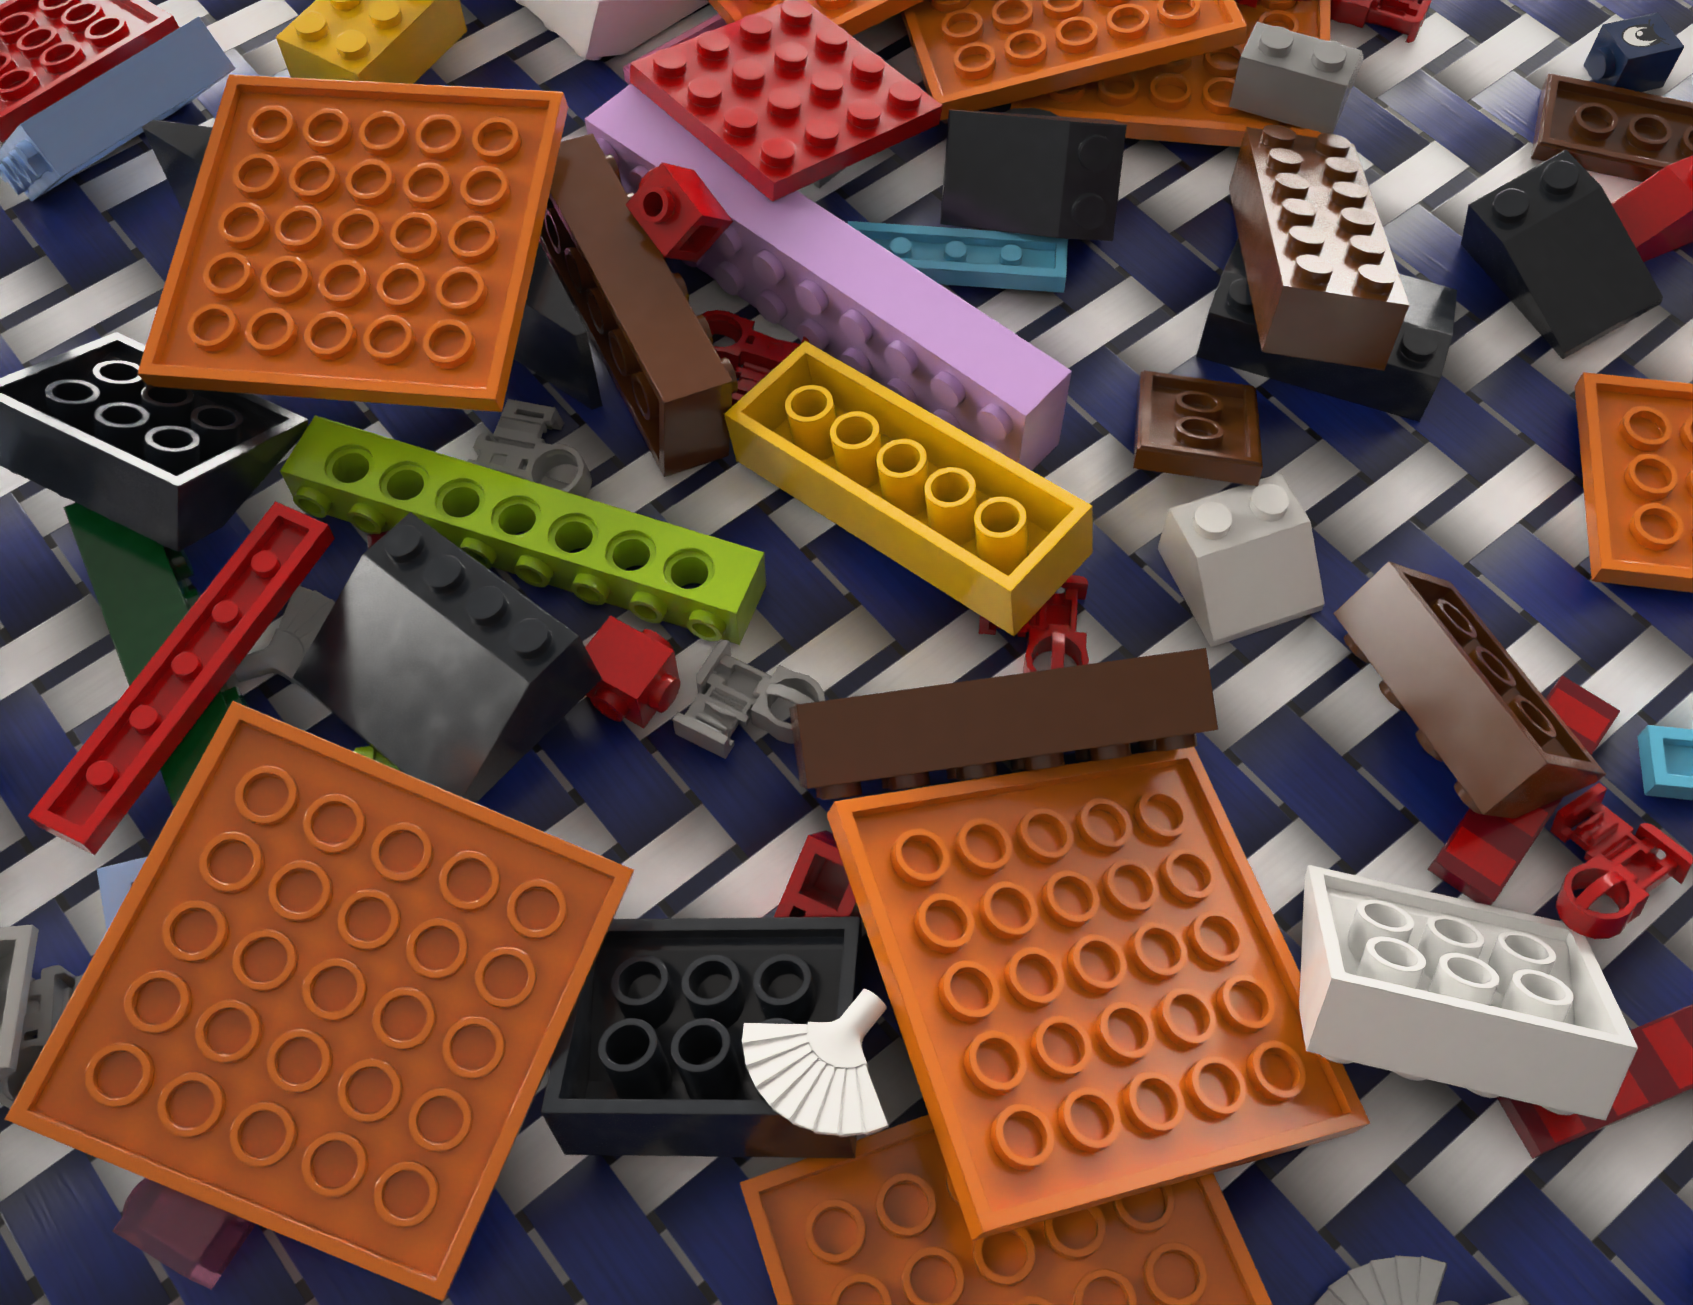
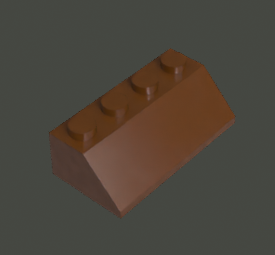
[1333,561,1606,819]

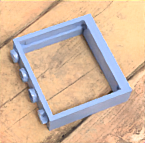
[0,16,236,202]

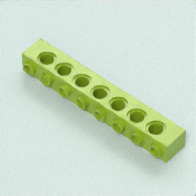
[280,415,766,645]

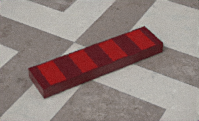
[1427,675,1620,906]
[1497,1004,1693,1159]

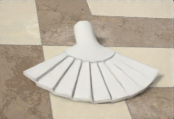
[742,989,889,1137]

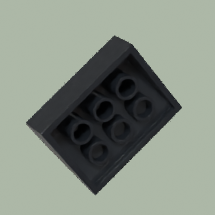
[1196,236,1457,422]
[0,332,308,552]
[293,512,602,803]
[541,917,862,1158]

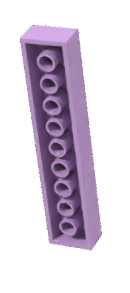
[585,83,1072,471]

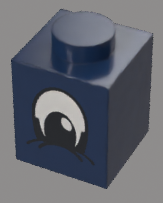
[1583,12,1685,92]

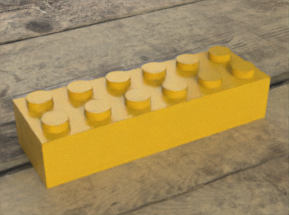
[724,341,1093,636]

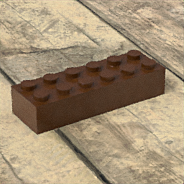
[1229,125,1409,371]
[540,133,738,477]
[789,648,1218,800]

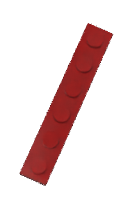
[28,501,335,856]

